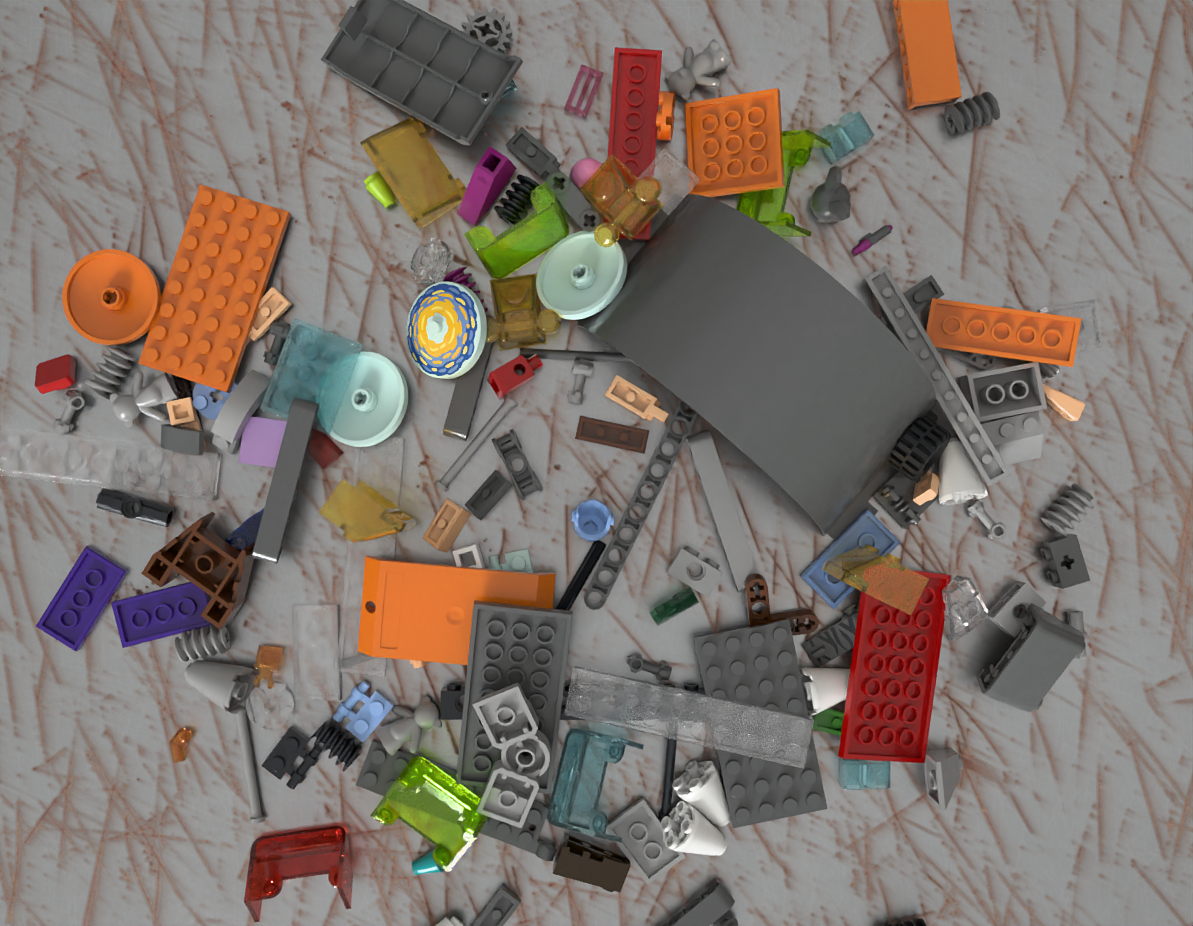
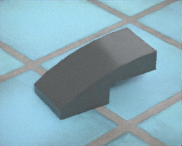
[161,424,204,455]

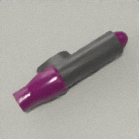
[852,225,893,255]

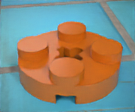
[656,91,676,141]

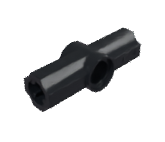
[96,488,174,527]

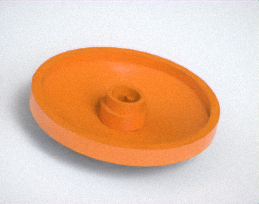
[62,249,161,346]

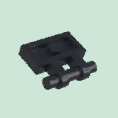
[261,726,321,790]

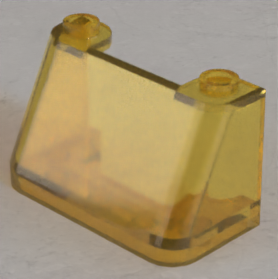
[360,117,466,230]

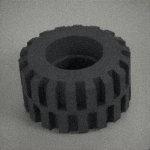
[888,416,951,481]

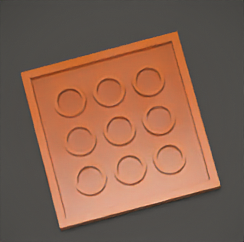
[685,88,785,197]

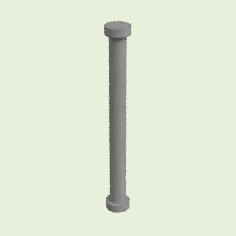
[435,395,517,492]
[233,708,265,824]

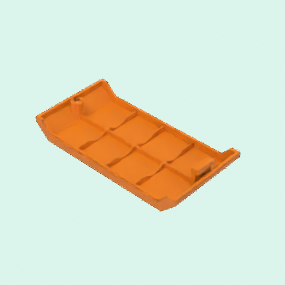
[358,555,556,665]

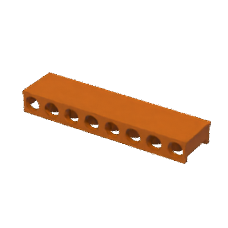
[893,0,962,109]

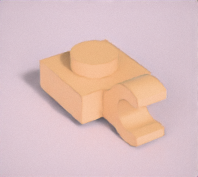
[913,468,940,505]

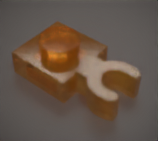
[254,645,284,689]

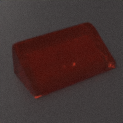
[307,423,344,469]

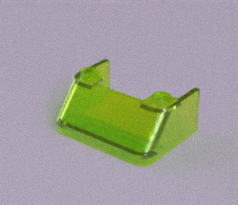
[736,129,831,237]

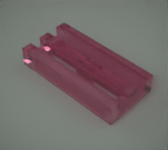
[564,64,604,119]

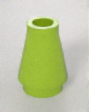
[364,171,397,208]

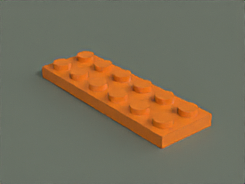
[926,298,1082,367]

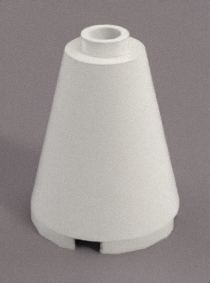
[939,438,988,505]
[799,667,850,716]

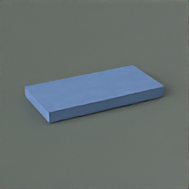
[800,509,901,610]

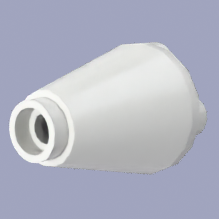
[672,760,731,827]
[660,801,727,856]

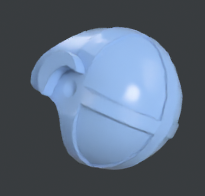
[571,499,614,542]

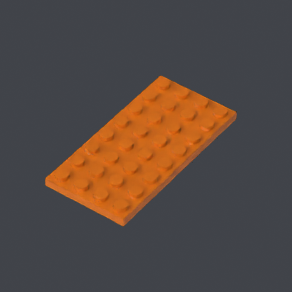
[138,184,291,393]

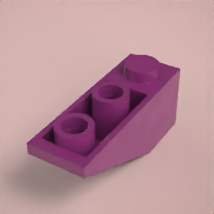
[457,146,517,227]

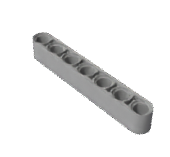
[686,430,759,592]

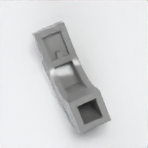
[211,369,273,455]

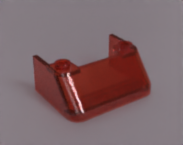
[244,826,353,922]

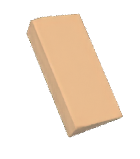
[422,498,471,553]

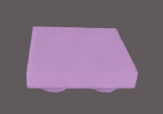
[238,416,287,468]

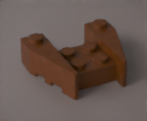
[141,512,255,629]

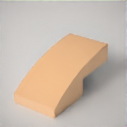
[166,397,205,445]

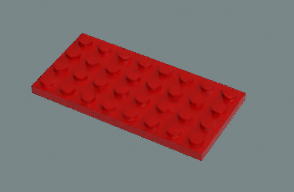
[838,564,951,763]

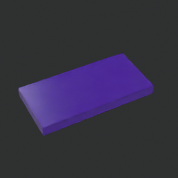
[36,545,129,651]
[111,582,213,648]

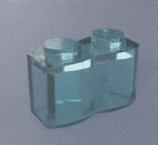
[816,111,875,164]
[839,757,891,790]

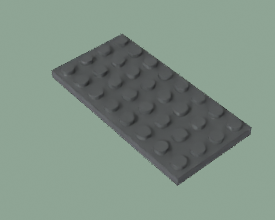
[456,600,573,794]
[694,619,827,828]

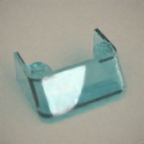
[547,729,644,843]

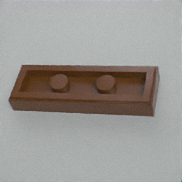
[575,416,649,454]

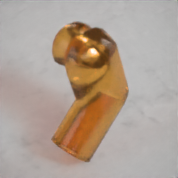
[170,728,192,763]

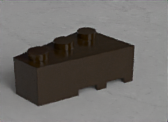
[553,832,631,892]

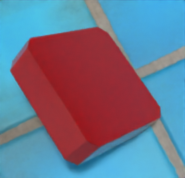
[35,354,76,394]

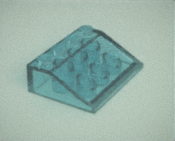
[260,318,363,434]

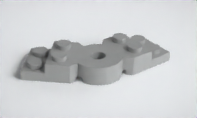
[472,682,551,828]

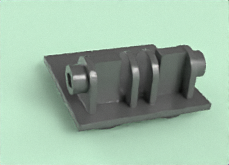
[873,471,939,529]

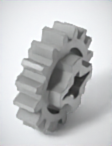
[461,6,512,54]

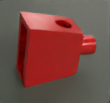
[487,354,543,400]

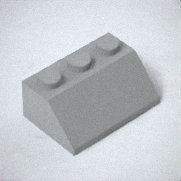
[959,362,1047,422]
[977,411,1044,472]

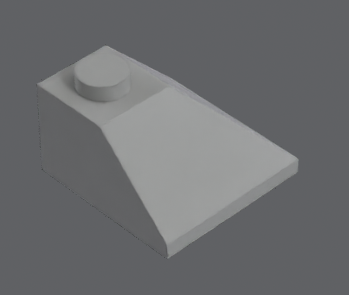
[924,748,963,811]

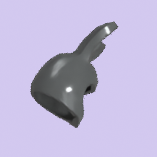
[811,166,851,223]

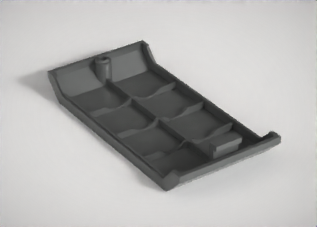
[321,0,523,145]

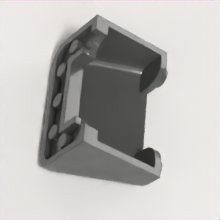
[977,603,1086,712]

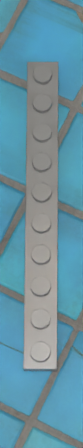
[865,266,1011,487]

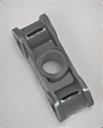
[545,172,600,232]
[491,429,543,501]

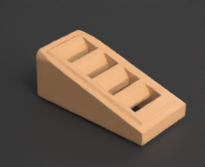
[1043,384,1086,421]

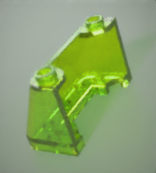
[464,181,569,280]
[370,756,488,873]

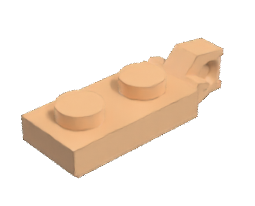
[247,287,292,344]
[605,375,669,423]

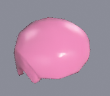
[569,158,607,194]

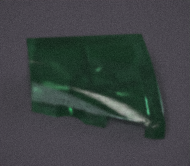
[649,586,699,626]

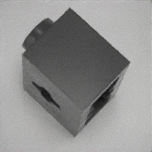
[1040,533,1090,589]

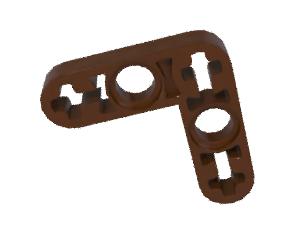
[744,574,819,636]

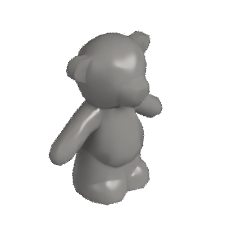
[665,39,731,100]
[110,370,180,428]
[377,696,442,756]

